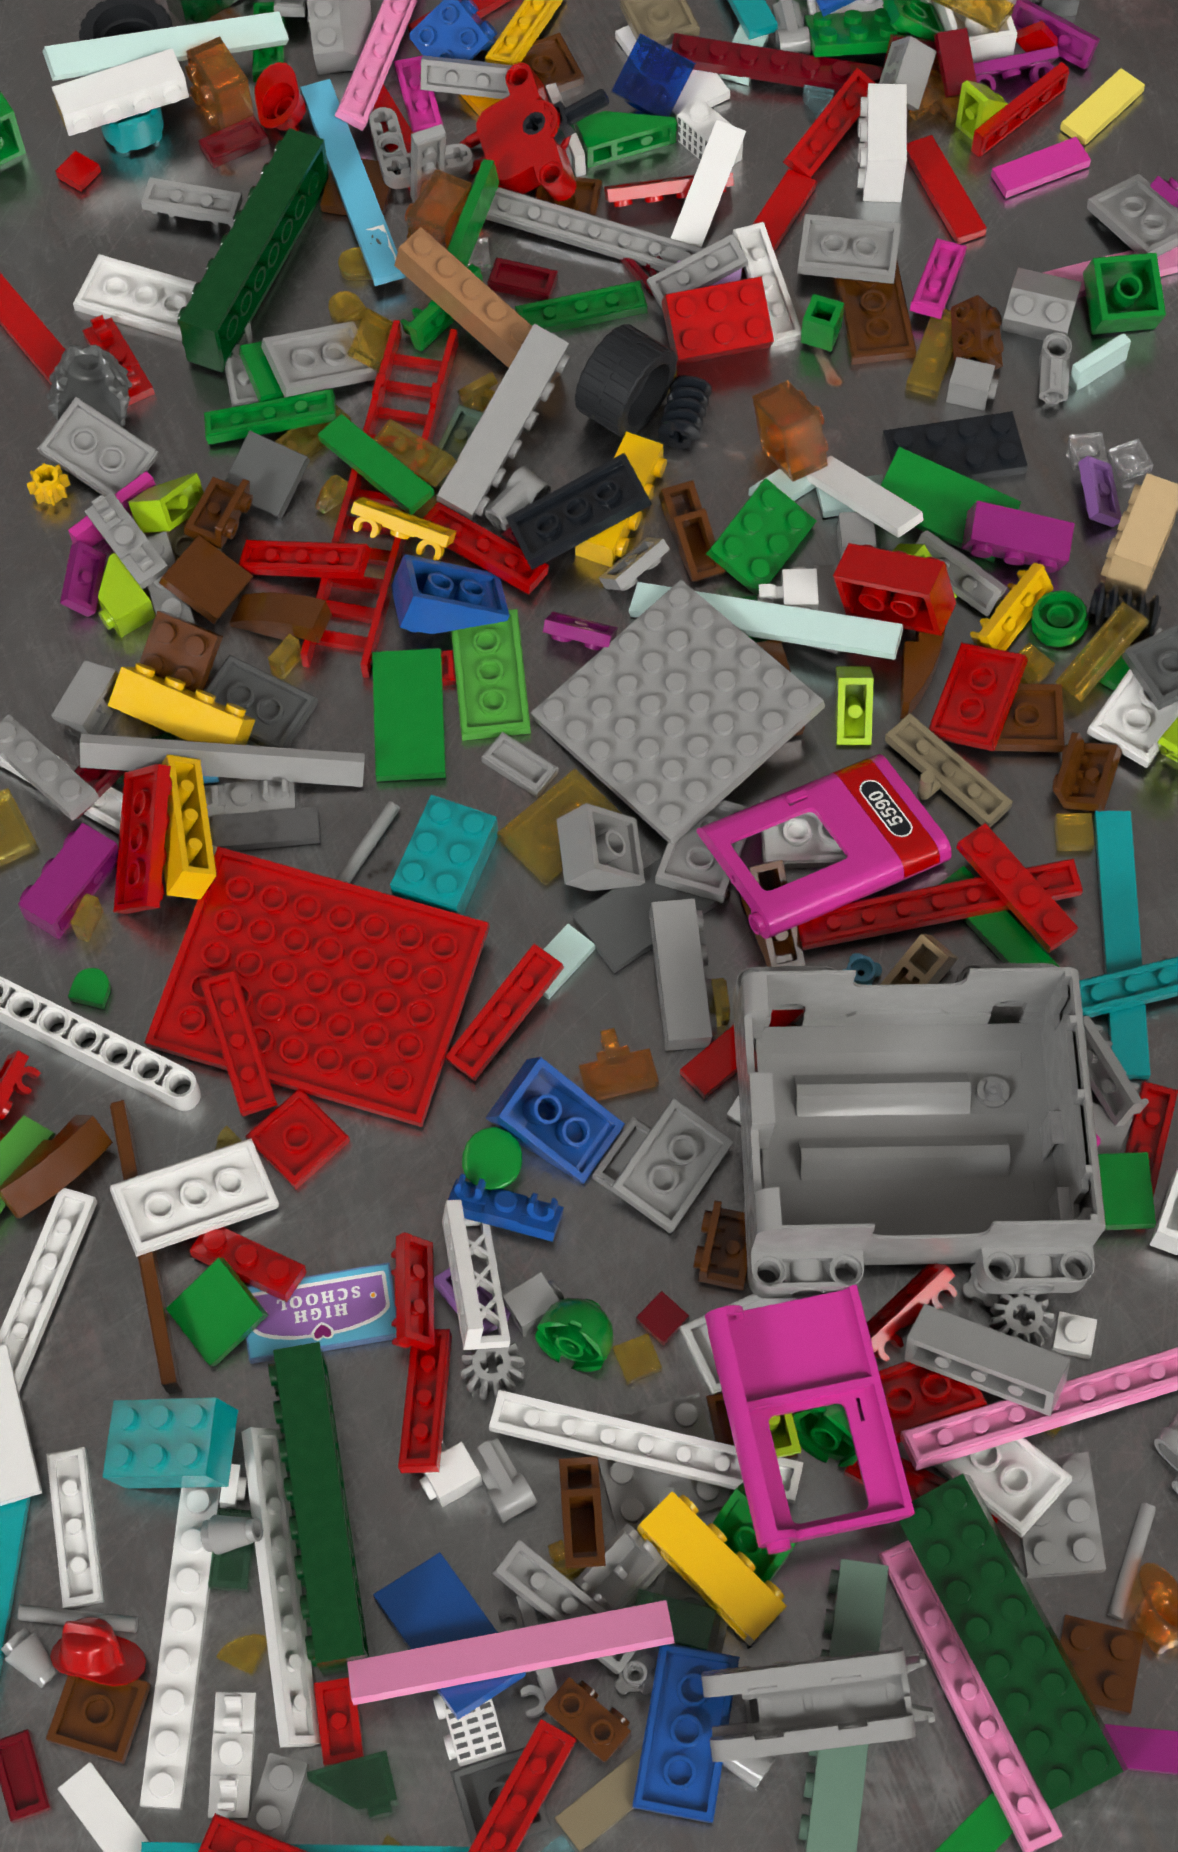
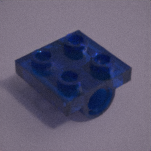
[611,33,696,117]

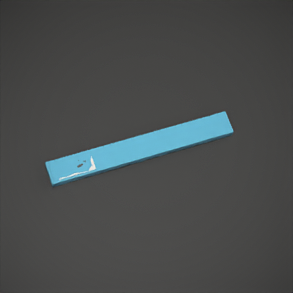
[300,79,405,286]

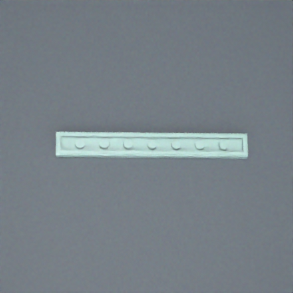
[43,11,289,81]
[629,582,903,660]

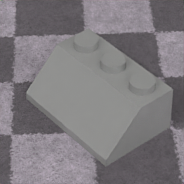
[307,0,373,75]

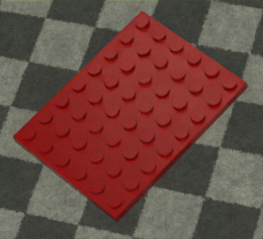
[144,846,490,1127]

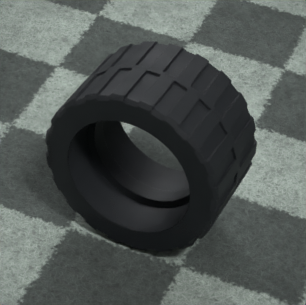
[79,0,179,62]
[575,324,677,438]

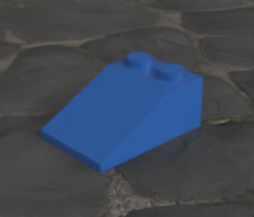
[391,554,510,634]
[485,1057,625,1184]

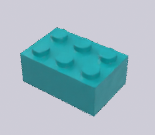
[390,794,499,915]
[102,1397,238,1489]

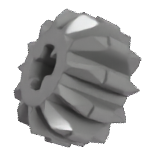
[989,1294,1055,1348]
[460,1334,525,1400]

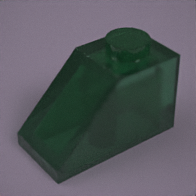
[307,1750,400,1819]

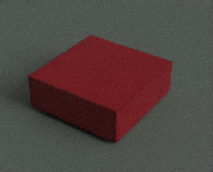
[636,1291,689,1346]

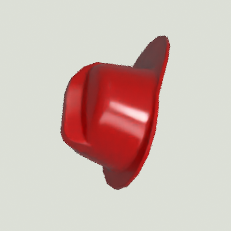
[255,62,306,131]
[50,1617,146,1686]

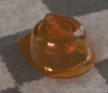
[1134,1563,1178,1654]

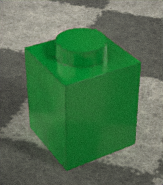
[801,294,844,352]

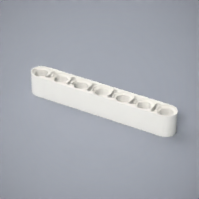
[0,976,201,1111]

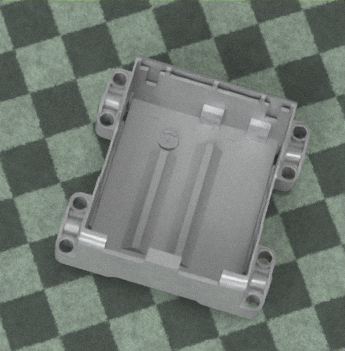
[733,963,1106,1299]

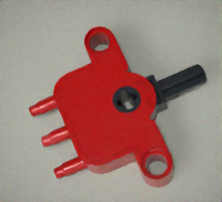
[459,62,609,201]

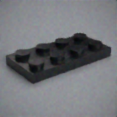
[882,411,1028,481]
[506,453,652,570]

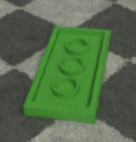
[451,609,531,741]

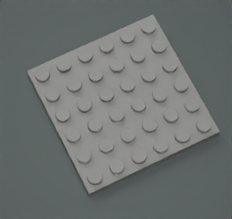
[531,580,825,844]

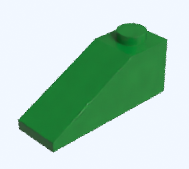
[575,111,677,168]

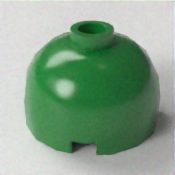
[535,1298,613,1372]
[793,1404,857,1467]

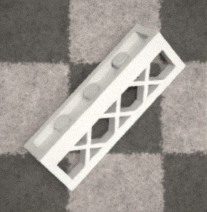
[442,1200,510,1350]

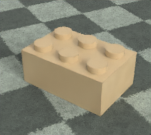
[1101,473,1178,600]

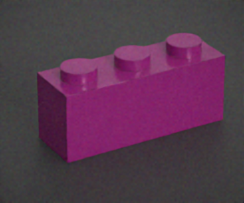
[961,500,1075,573]
[18,823,118,940]

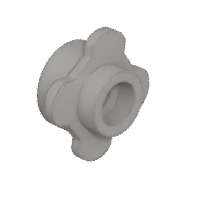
[962,1264,1006,1307]
[615,1655,656,1696]

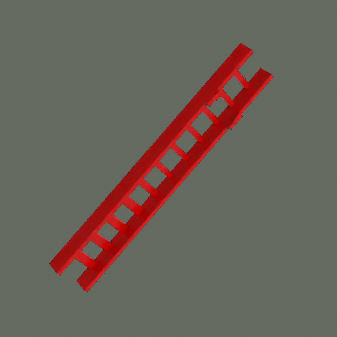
[300,320,458,678]

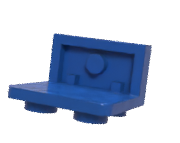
[409,0,498,60]

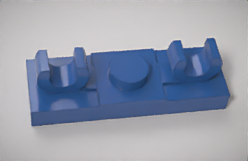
[448,1174,564,1242]

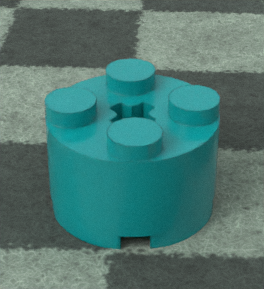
[101,107,164,153]

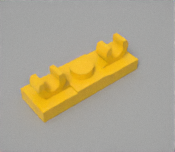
[351,497,457,561]
[970,563,1054,651]

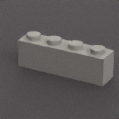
[649,898,717,1051]
[905,1304,1070,1416]

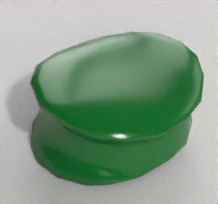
[1031,591,1089,647]
[462,1127,522,1190]

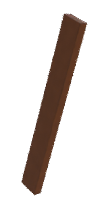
[110,1100,182,1395]

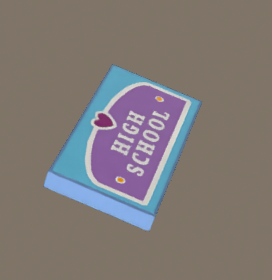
[246,1262,396,1364]

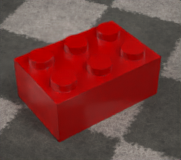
[661,276,774,365]
[833,543,956,636]

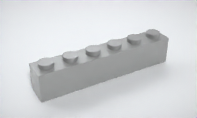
[436,324,571,521]

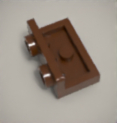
[951,295,1004,370]
[184,477,253,549]
[1053,732,1122,812]
[693,1200,748,1291]
[544,1677,631,1762]

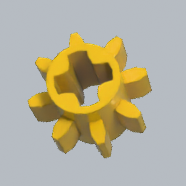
[27,463,71,506]

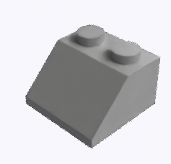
[1002,268,1082,340]
[557,803,645,891]

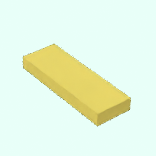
[1060,68,1145,146]

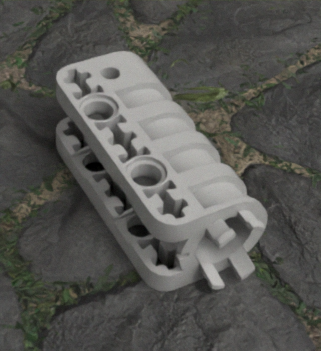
[701,1647,935,1762]

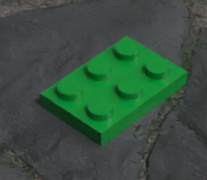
[804,8,906,57]
[706,478,817,597]

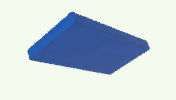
[373,1552,526,1720]
[632,1644,740,1823]

